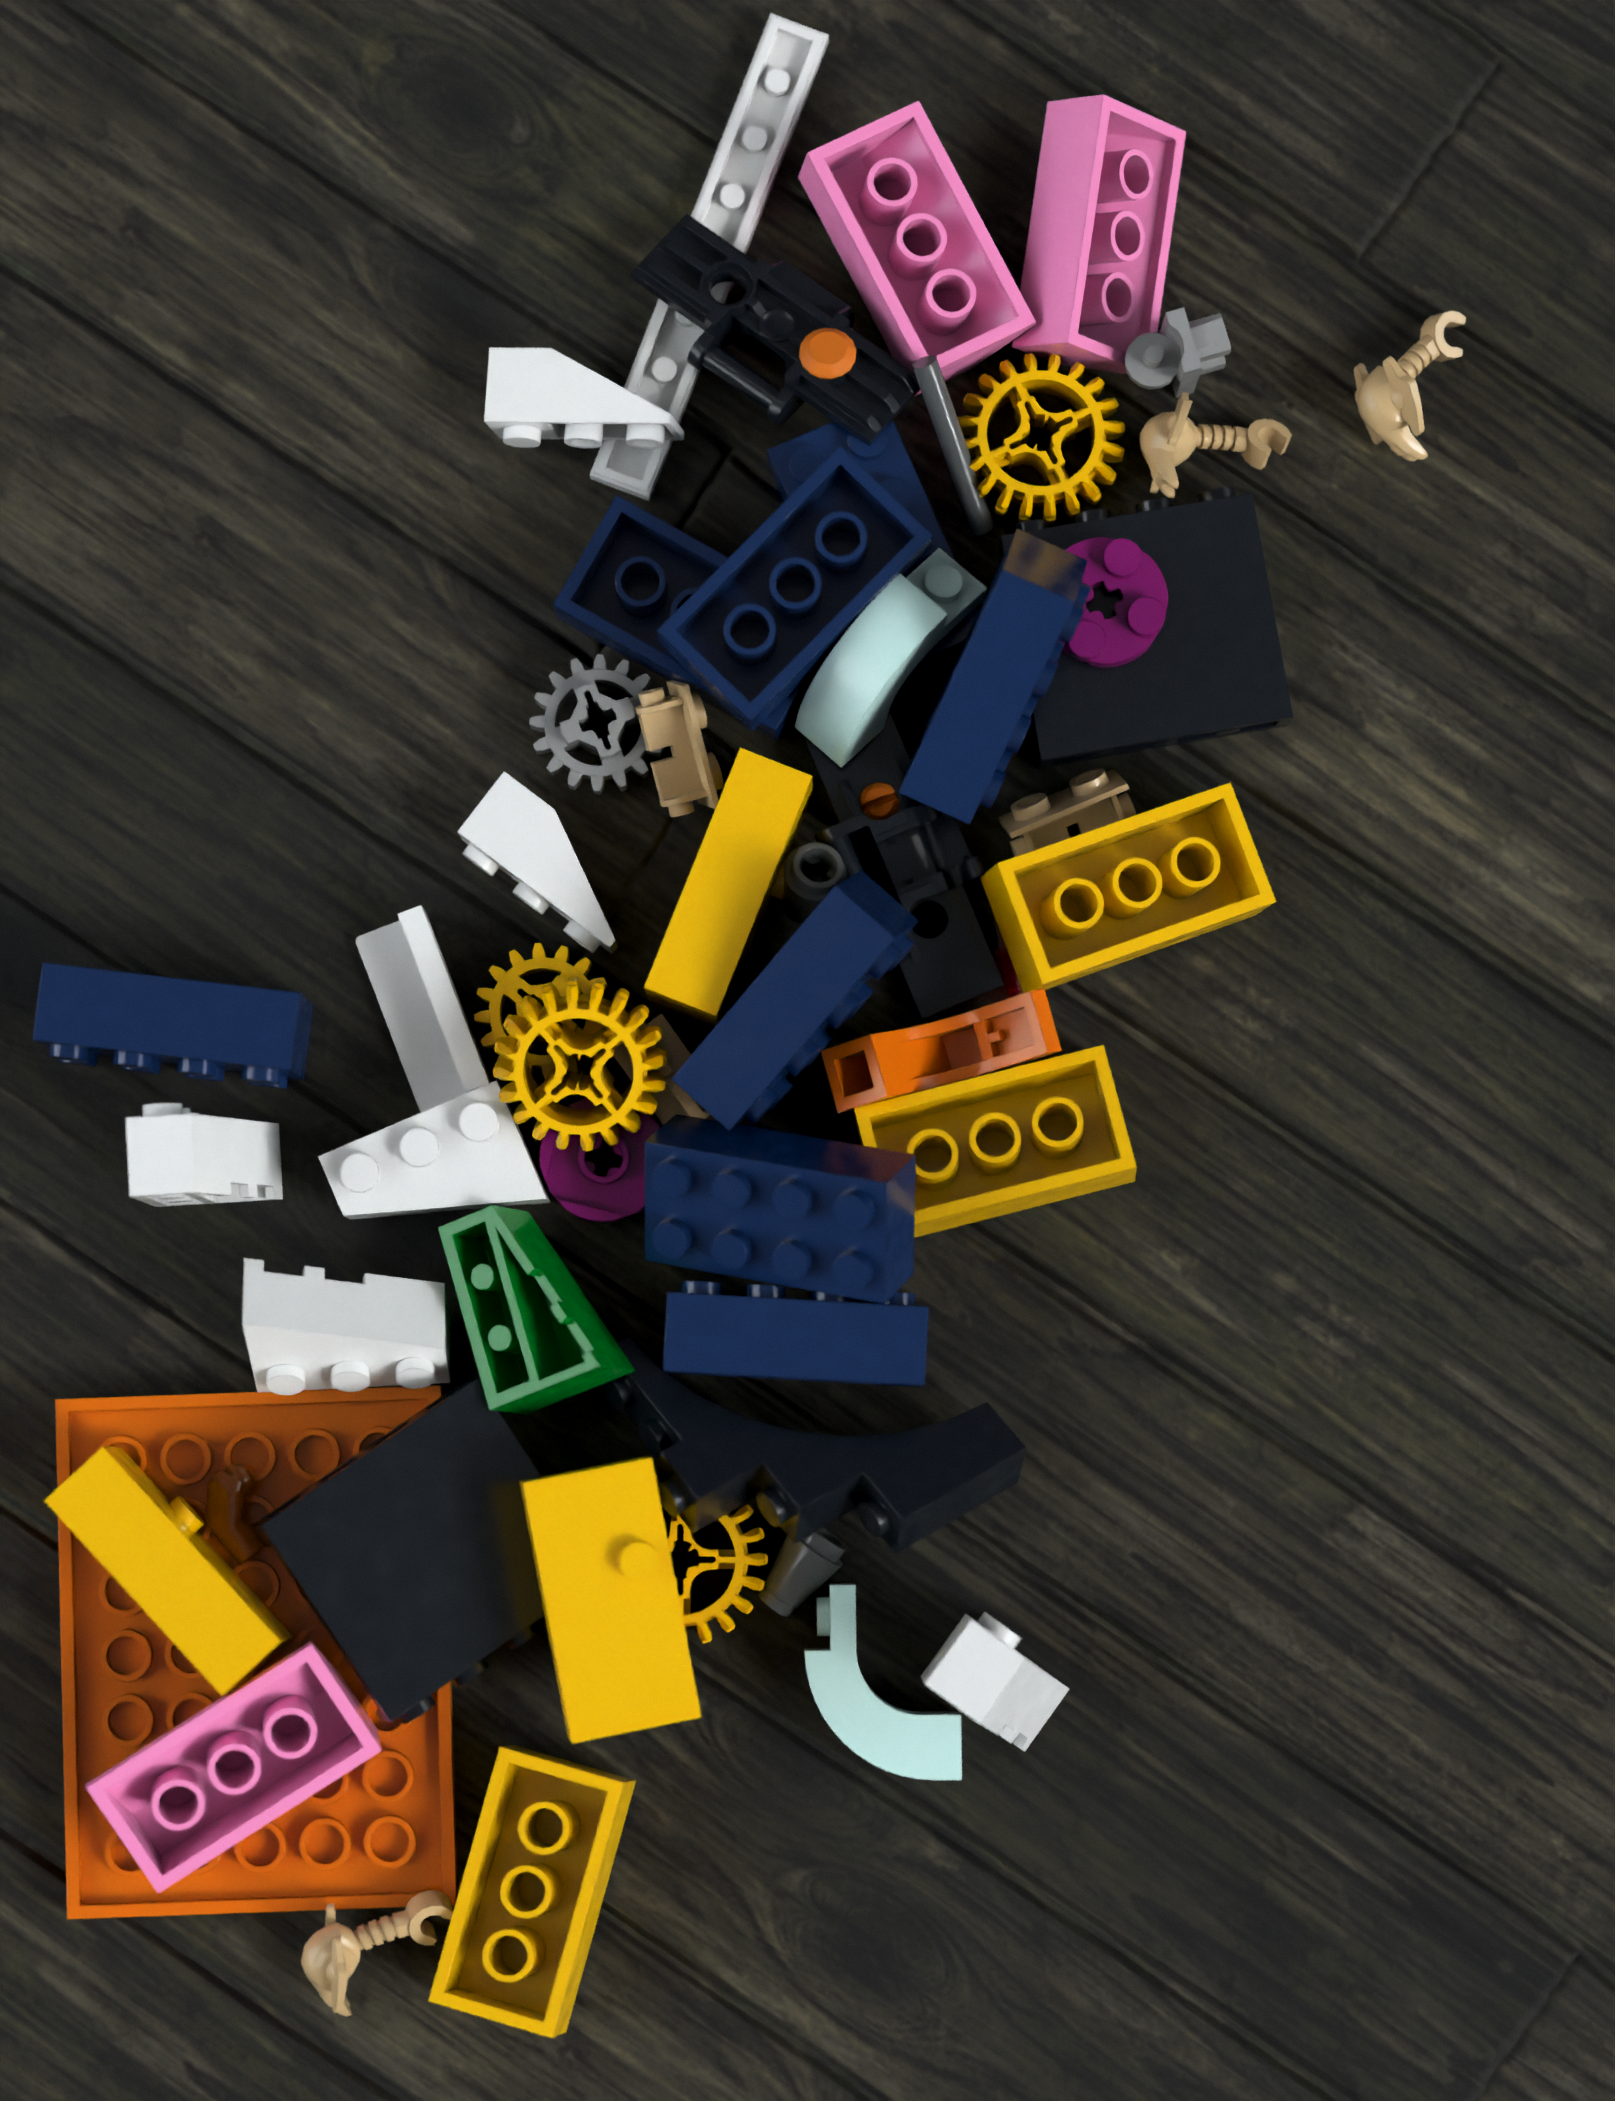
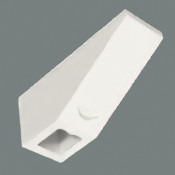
[484,347,684,449]
[457,771,618,954]

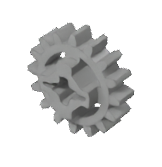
[529,654,664,795]

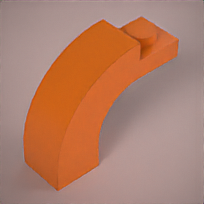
[821,989,1062,1113]

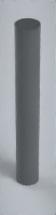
[912,356,995,535]

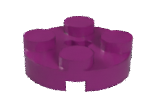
[1061,537,1168,668]
[539,1097,660,1223]

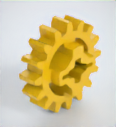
[474,943,608,1080]

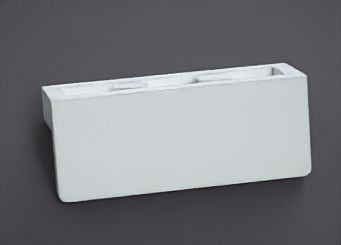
[356,905,491,1112]

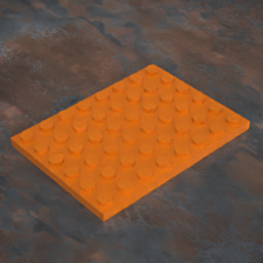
[55,1385,458,1919]

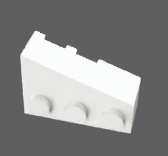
[318,1080,551,1220]
[126,1103,283,1207]
[242,1258,450,1395]
[921,1611,1069,1752]

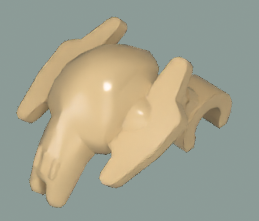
[1354,311,1466,462]
[1140,392,1292,498]
[301,1890,454,2016]

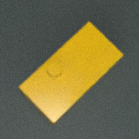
[644,748,813,1026]
[980,782,1276,993]
[854,1045,1137,1238]
[44,1446,294,1696]
[519,1456,701,1744]
[428,1745,636,2038]

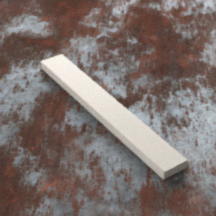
[590,13,829,501]

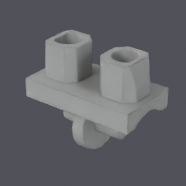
[1124,307,1231,398]

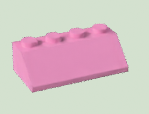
[1012,94,1186,374]
[798,101,1036,395]
[86,1641,382,1893]

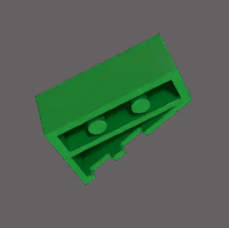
[438,1205,635,1414]

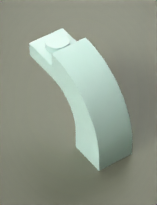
[795,548,987,768]
[804,1583,962,1780]

